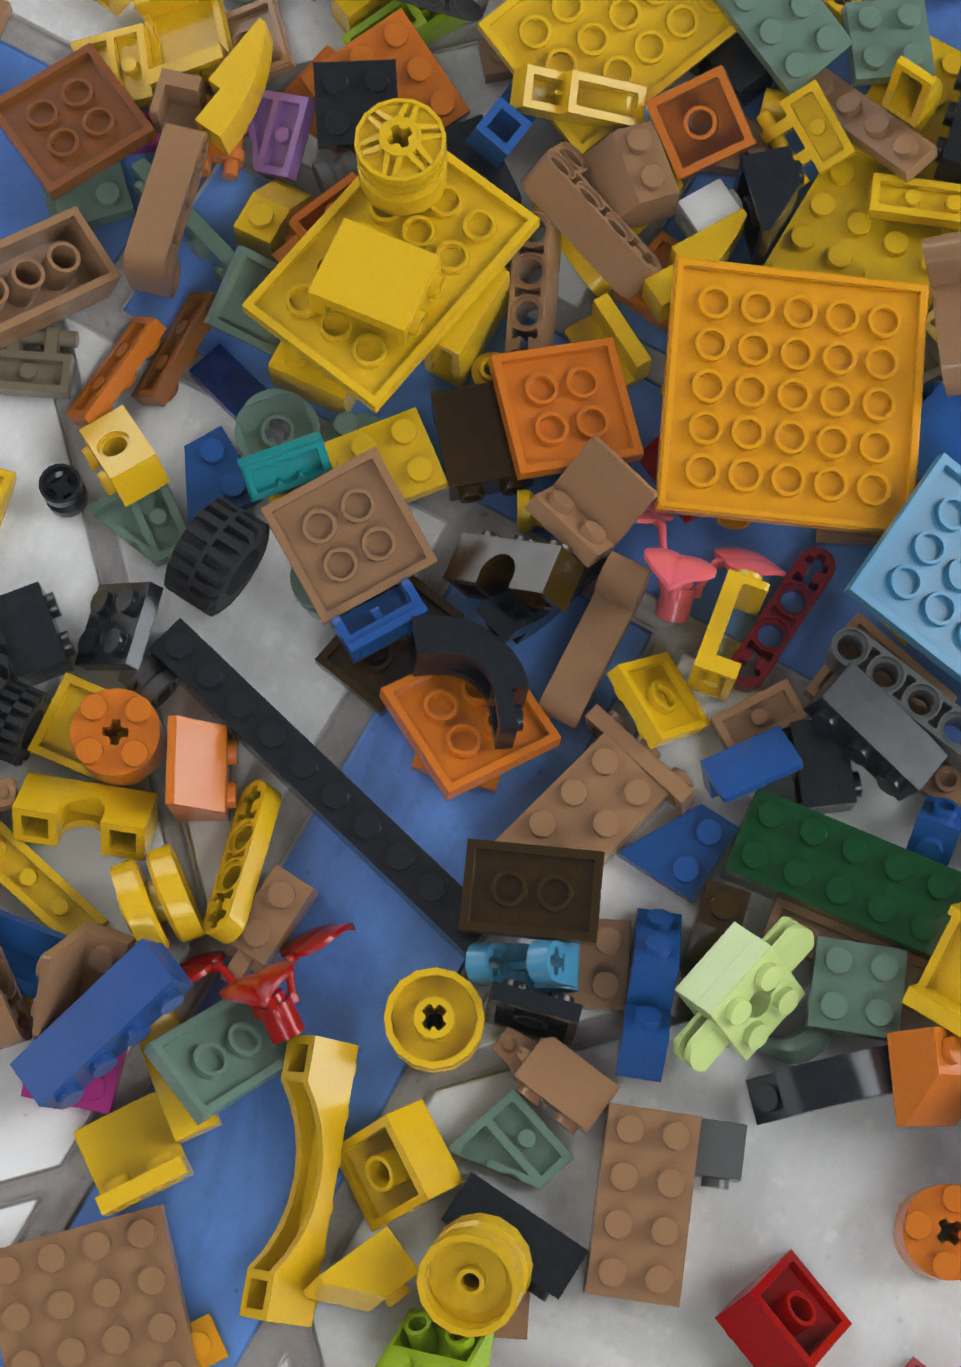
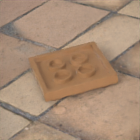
[260,447,438,625]

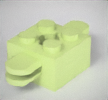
[672,916,814,1072]

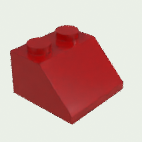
[715,1249,852,1367]

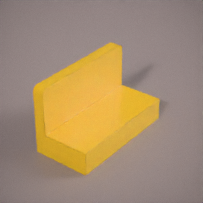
[564,293,652,388]

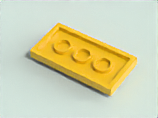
[268,407,448,503]

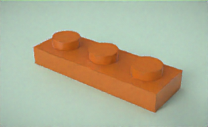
[65,316,167,426]

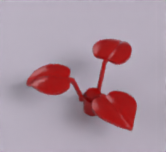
[179,922,356,1044]

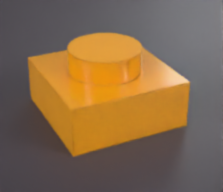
[191,1313,230,1367]

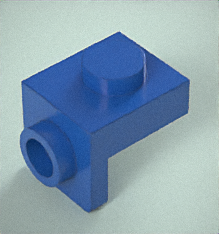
[906,795,961,866]

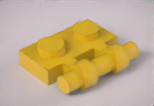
[755,79,857,189]

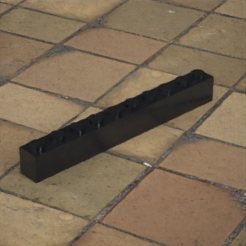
[149,618,489,959]

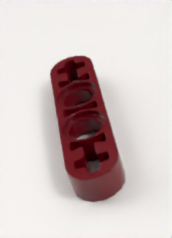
[731,547,836,692]

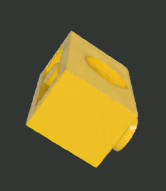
[79,405,170,507]

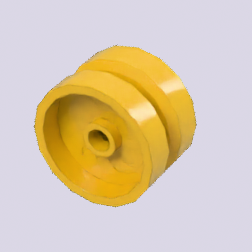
[110,843,206,950]
[384,967,485,1074]
[416,1213,533,1338]

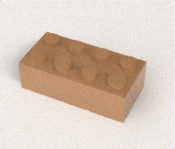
[0,206,121,349]
[495,732,669,865]
[583,1103,702,1307]

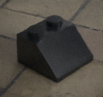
[733,145,804,266]

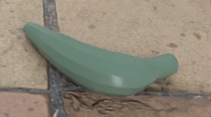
[756,1018,833,1064]

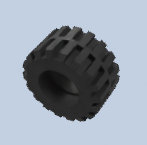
[164,496,270,617]

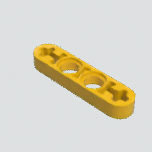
[203,780,282,944]

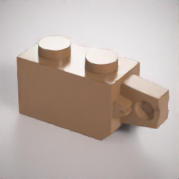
[221,864,320,984]
[492,1027,621,1135]

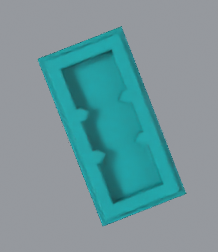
[237,431,332,503]

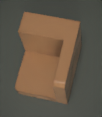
[149,68,207,133]

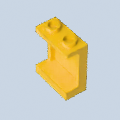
[133,0,233,90]
[307,217,446,347]
[687,569,770,702]
[901,902,961,1037]

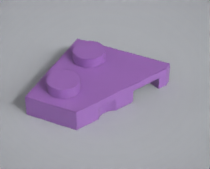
[248,90,316,182]

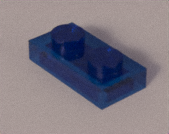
[189,343,267,421]

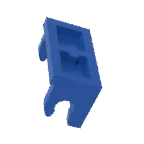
[330,577,429,664]

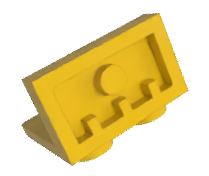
[74,1092,194,1216]

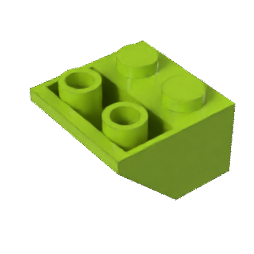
[375,1308,494,1367]

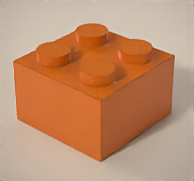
[645,65,758,181]

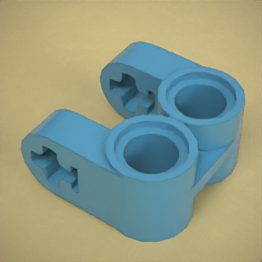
[465,940,580,993]

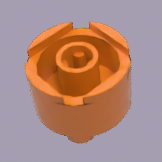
[70,688,167,787]
[893,1184,961,1281]

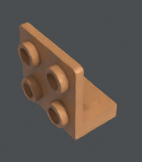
[525,436,658,568]
[31,920,136,1037]

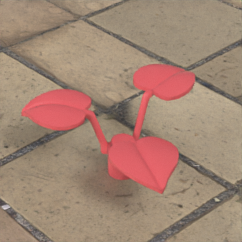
[635,501,786,623]

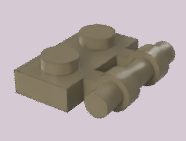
[0,325,79,400]

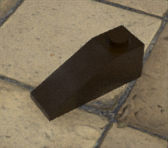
[671,879,752,1022]

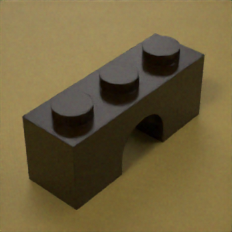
[443,531,585,613]

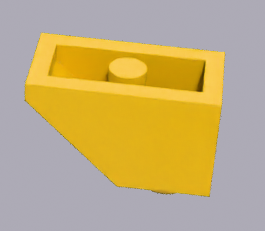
[233,178,313,261]
[302,1226,419,1312]

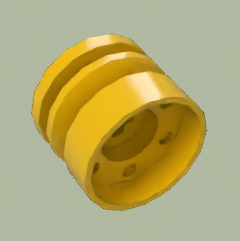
[354,98,448,216]

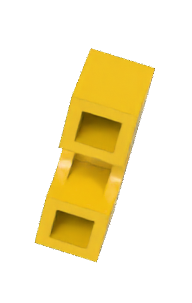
[12,772,158,861]

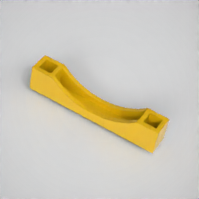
[239,1035,359,1327]

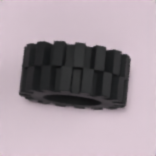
[0,680,52,767]

